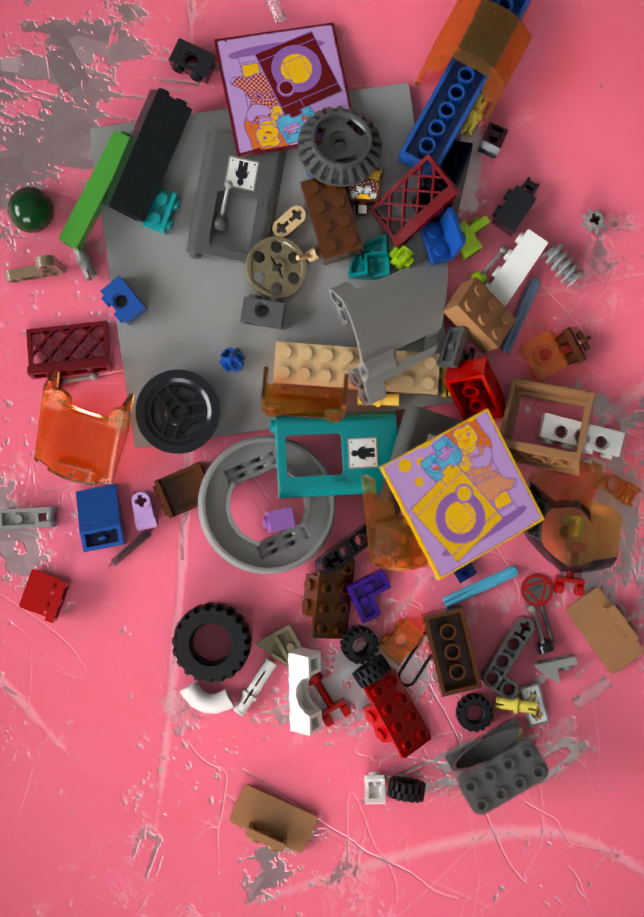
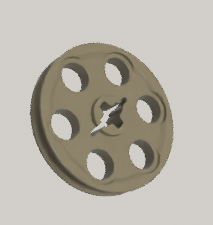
[245,236,307,299]

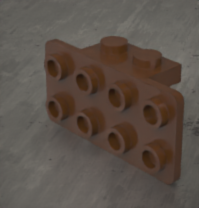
[302,559,355,639]

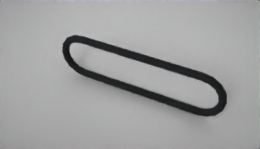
[398,631,431,687]

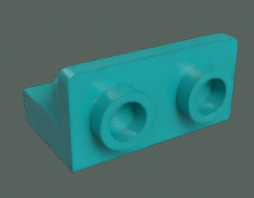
[142,188,181,235]

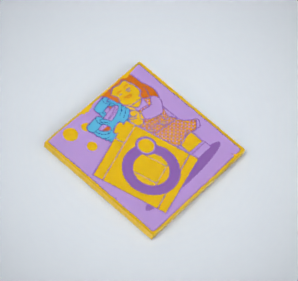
[379,408,545,580]

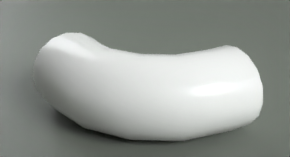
[180,681,235,714]

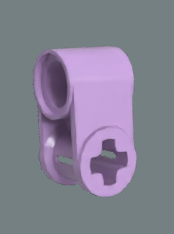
[132,491,158,531]

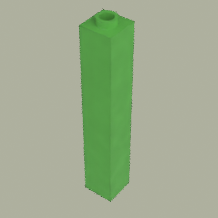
[58,130,131,252]

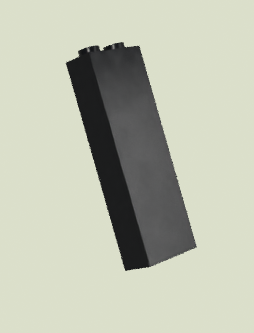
[102,88,193,222]

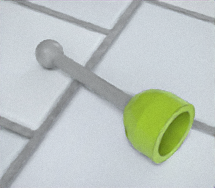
[469,246,507,285]

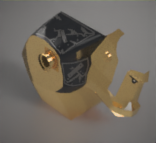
[523,460,623,573]

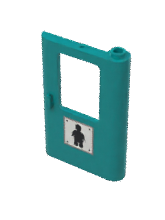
[269,411,397,499]

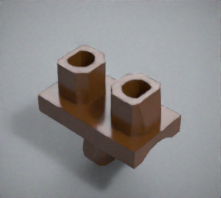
[555,327,592,365]

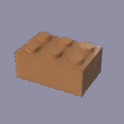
[443,276,516,353]

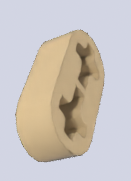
[272,206,306,238]

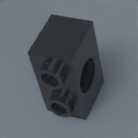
[169,38,217,83]

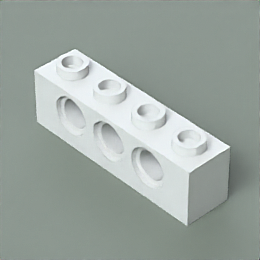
[536,413,625,460]

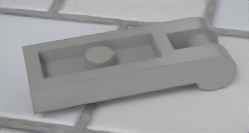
[0,506,57,530]

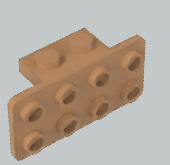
[566,587,644,674]
[229,784,317,853]

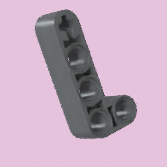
[481,616,535,699]

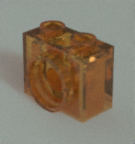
[520,329,570,381]

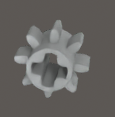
[580,208,607,234]

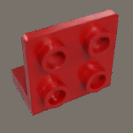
[19,569,71,623]

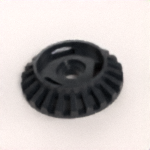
[135,370,220,454]

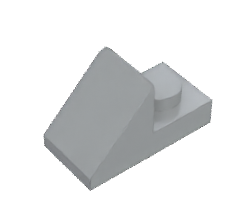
[532,654,578,684]

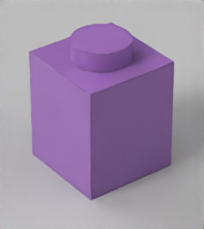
[262,507,296,533]

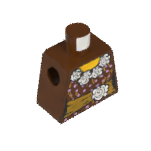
[346,168,384,216]

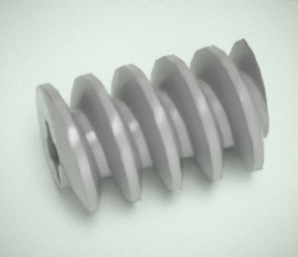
[540,244,585,289]

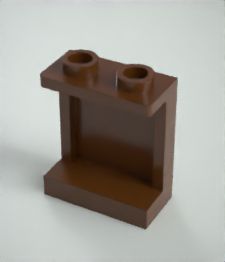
[153,462,206,518]

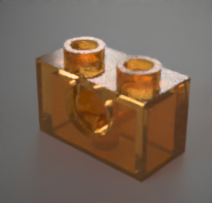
[379,616,426,666]

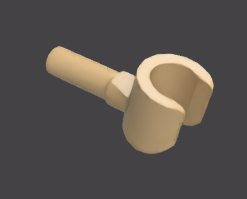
[296,247,321,262]

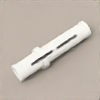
[233,658,277,716]

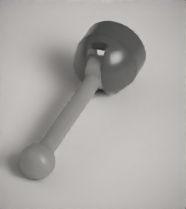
[211,181,233,231]

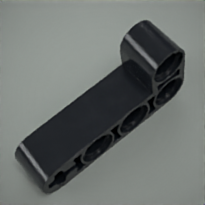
[315,520,397,574]

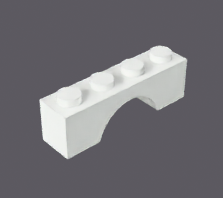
[288,647,322,736]

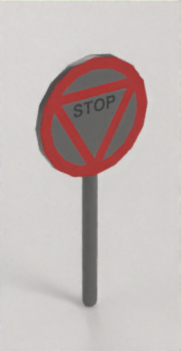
[521,574,555,643]

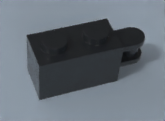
[491,176,540,236]

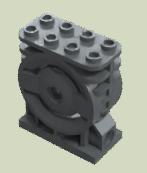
[445,716,549,815]

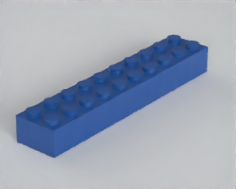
[398,0,531,179]

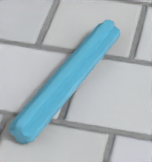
[443,565,518,608]

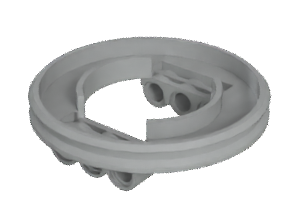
[198,435,336,574]

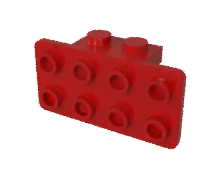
[363,668,431,758]

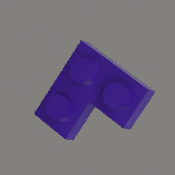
[346,568,391,623]

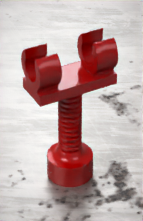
[554,540,585,596]
[308,672,351,727]

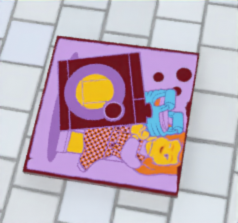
[214,22,357,158]

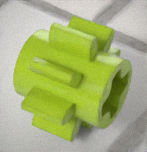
[389,245,414,270]

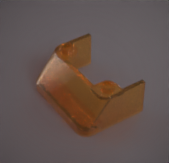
[261,366,349,422]

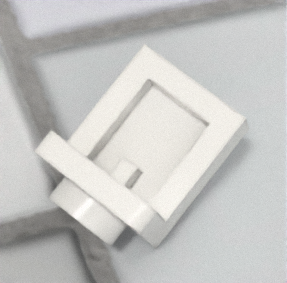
[364,772,386,804]

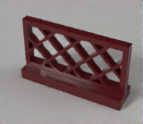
[369,154,463,248]
[26,321,113,379]

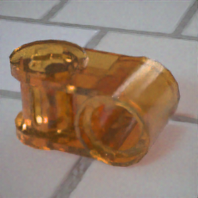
[600,474,642,508]

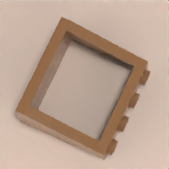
[500,378,595,476]

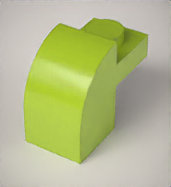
[458,215,490,261]

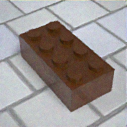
[300,178,363,266]
[421,604,482,697]

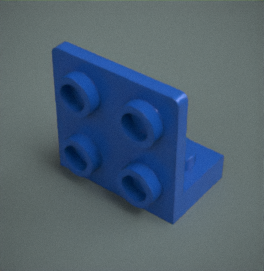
[419,206,466,265]

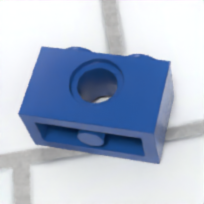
[100,276,147,325]

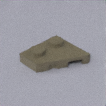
[255,624,303,668]

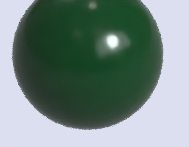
[7,187,54,233]

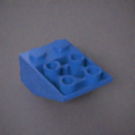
[76,484,128,552]

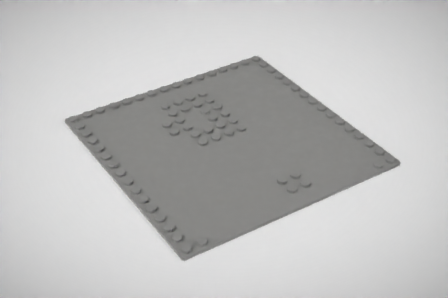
[89,83,454,448]

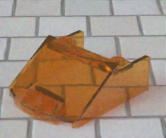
[414,0,532,123]
[34,370,134,485]
[361,474,429,571]

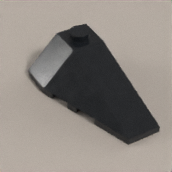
[412,141,473,222]

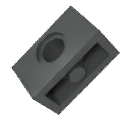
[240,294,285,330]

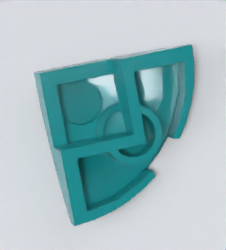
[348,234,392,280]

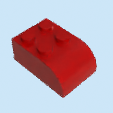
[444,357,505,420]

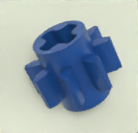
[219,347,246,372]

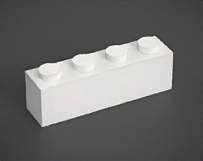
[485,229,549,306]

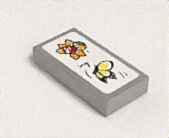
[519,681,550,727]

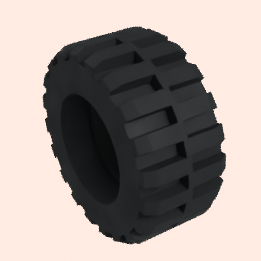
[172,602,252,683]

